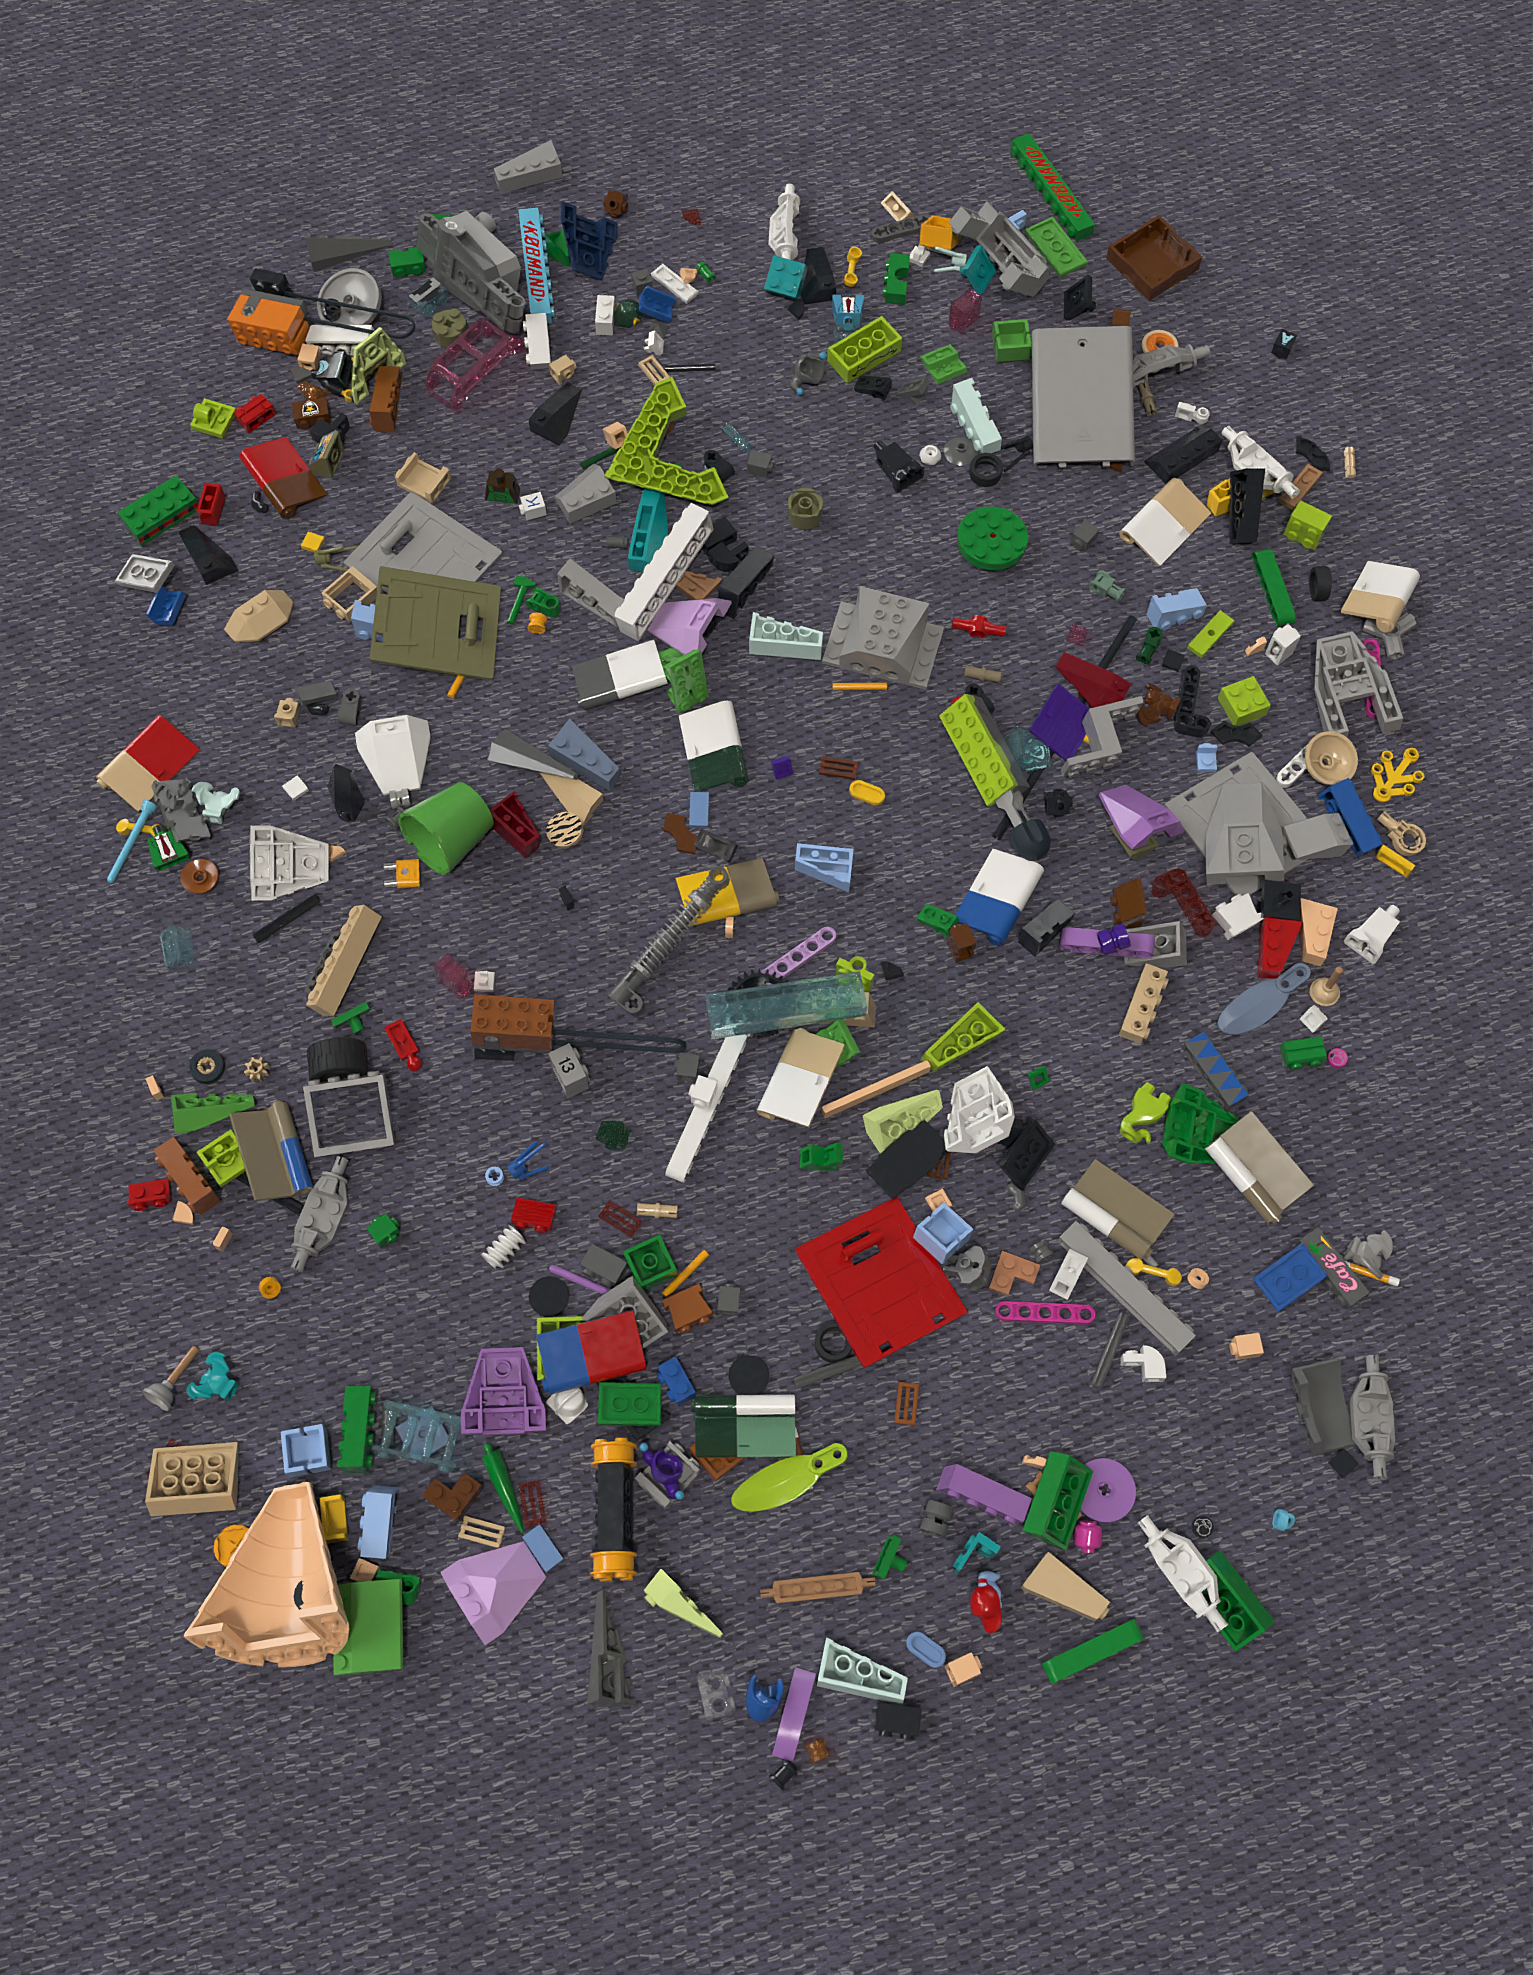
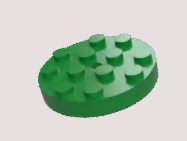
[957,506,1028,570]

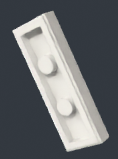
[651,264,698,304]

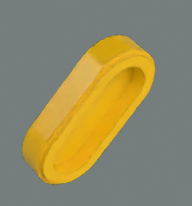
[849,780,885,805]

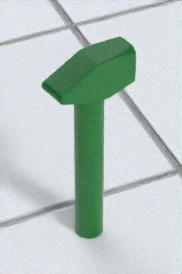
[507,576,536,625]

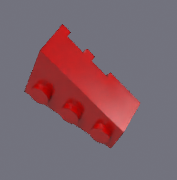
[1258,917,1303,979]

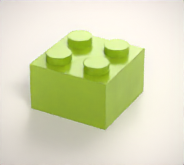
[1283,500,1332,550]
[1218,676,1271,726]

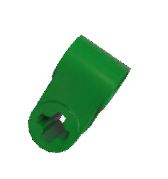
[525,588,561,618]

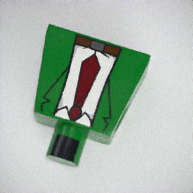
[148,824,191,872]

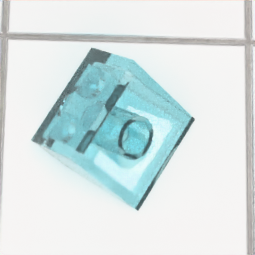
[1004,726,1051,772]

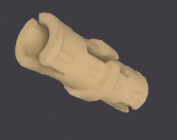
[637,1202,678,1219]

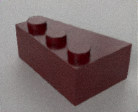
[490,790,540,859]

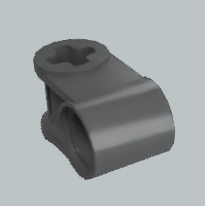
[338,689,362,726]

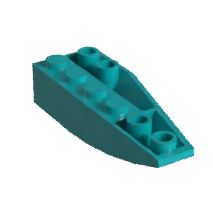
[628,488,668,572]

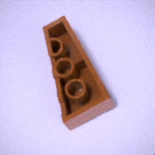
[369,366,402,432]
[153,1136,221,1215]

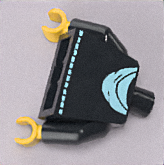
[311,351,353,402]

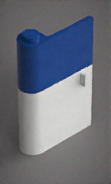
[955,849,1044,946]

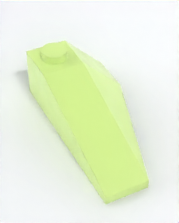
[863,1090,943,1154]
[644,1569,723,1638]

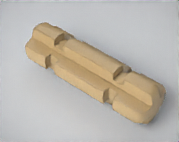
[1344,447,1356,478]

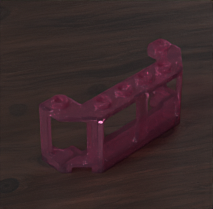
[425,318,525,413]

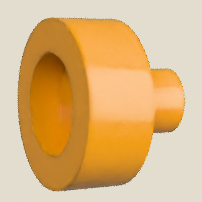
[259,1277,281,1298]

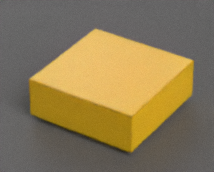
[301,532,325,553]

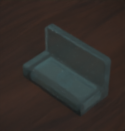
[160,926,195,968]

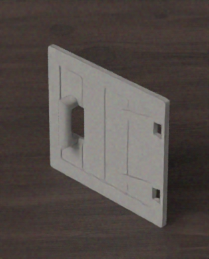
[344,492,502,594]
[1165,752,1308,896]

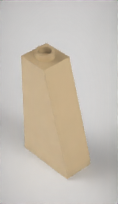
[1020,1552,1110,1621]

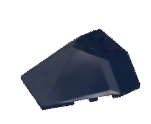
[560,201,617,280]

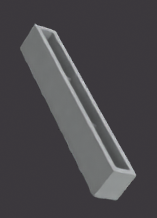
[1057,1221,1196,1356]

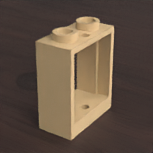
[322,566,377,622]

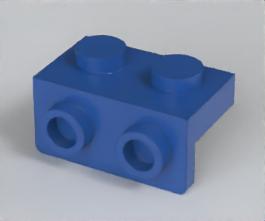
[639,286,676,323]
[146,586,186,625]

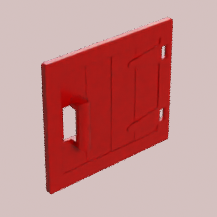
[795,1197,967,1368]

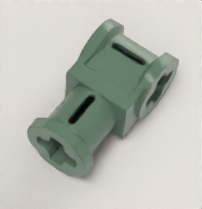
[1088,570,1126,603]

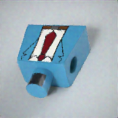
[832,295,864,331]

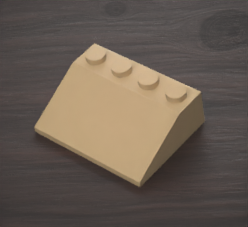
[145,1442,238,1516]

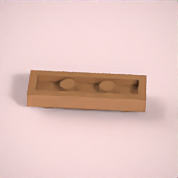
[1278,464,1323,511]

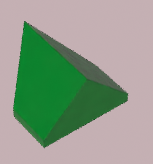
[545,230,570,267]

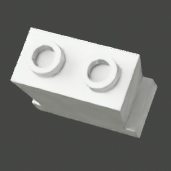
[1212,893,1264,940]

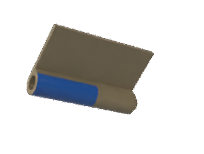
[229,1100,314,1201]

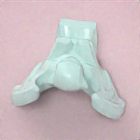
[192,782,240,824]

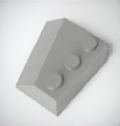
[554,464,617,523]

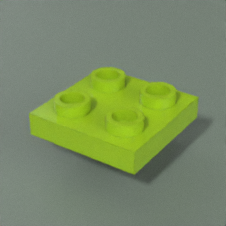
[190,398,236,439]
[835,956,874,993]

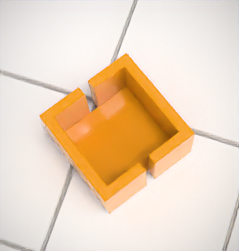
[920,215,962,250]

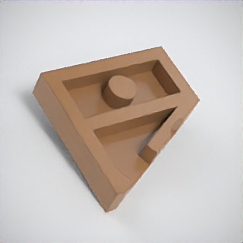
[675,571,722,600]

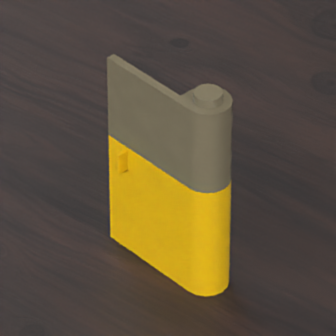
[676,858,780,926]

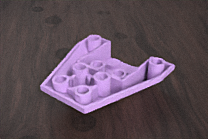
[647,598,732,655]

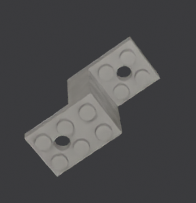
[1061,696,1144,778]

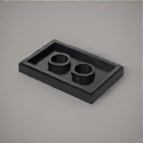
[998,1119,1056,1190]

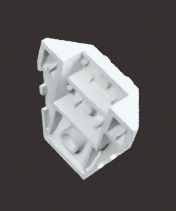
[250,825,328,901]
[944,1066,1014,1153]

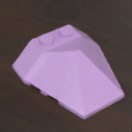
[441,1541,546,1645]

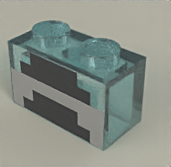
[408,277,449,317]

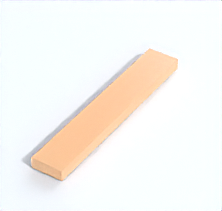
[822,1060,931,1119]

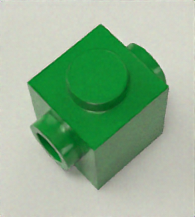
[366,1213,400,1248]

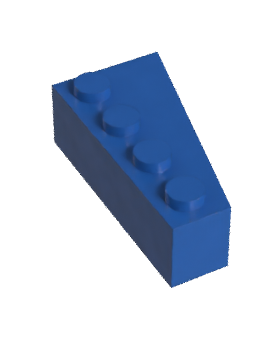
[1317,778,1382,857]

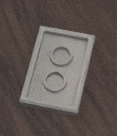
[115,554,175,593]

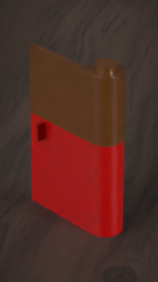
[239,437,327,518]

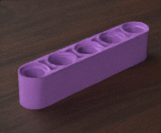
[1059,927,1155,958]

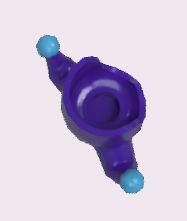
[639,1443,684,1500]

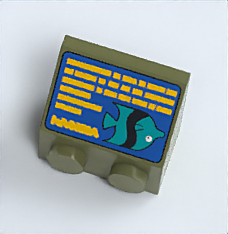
[309,430,344,479]

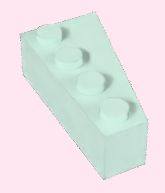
[950,378,1002,453]

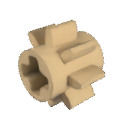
[244,1057,270,1082]

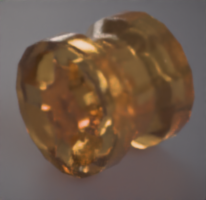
[804,1738,830,1764]

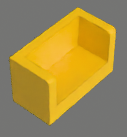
[320,1495,349,1544]

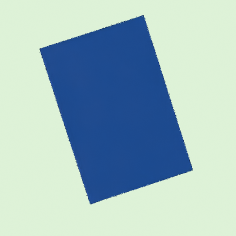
[1253,1243,1328,1312]

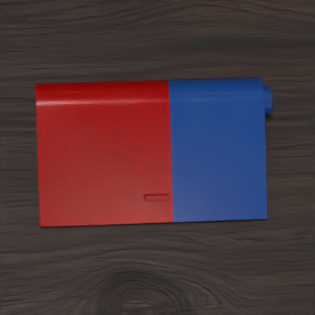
[536,1310,646,1395]

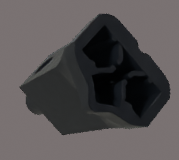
[874,440,924,493]

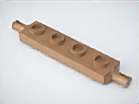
[760,1572,876,1604]

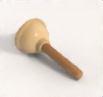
[1309,967,1343,1006]

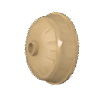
[1305,731,1358,785]

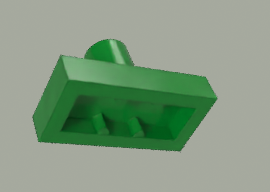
[331,1002,370,1034]
[872,1535,907,1579]

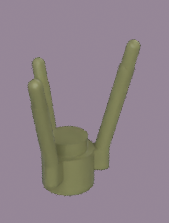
[314,546,358,572]

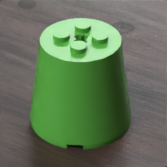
[398,782,494,875]

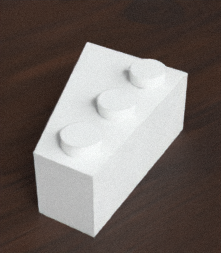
[523,313,551,370]

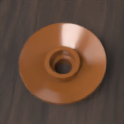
[180,859,218,894]

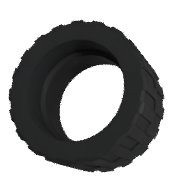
[307,1037,369,1089]

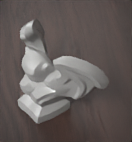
[1343,1230,1393,1279]

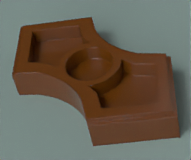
[663,813,698,855]

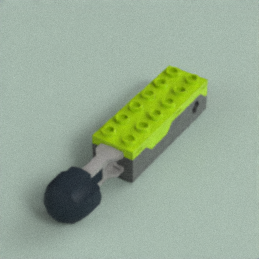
[939,694,1051,861]

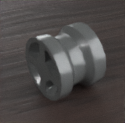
[1029,1240,1055,1264]

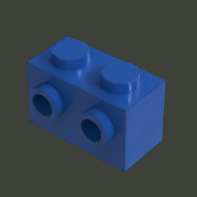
[656,1357,696,1407]

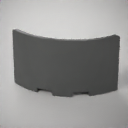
[1292,1358,1356,1455]

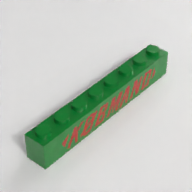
[1010,133,1095,242]

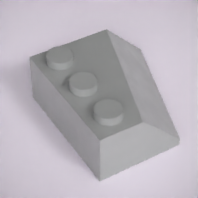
[582,1276,668,1349]

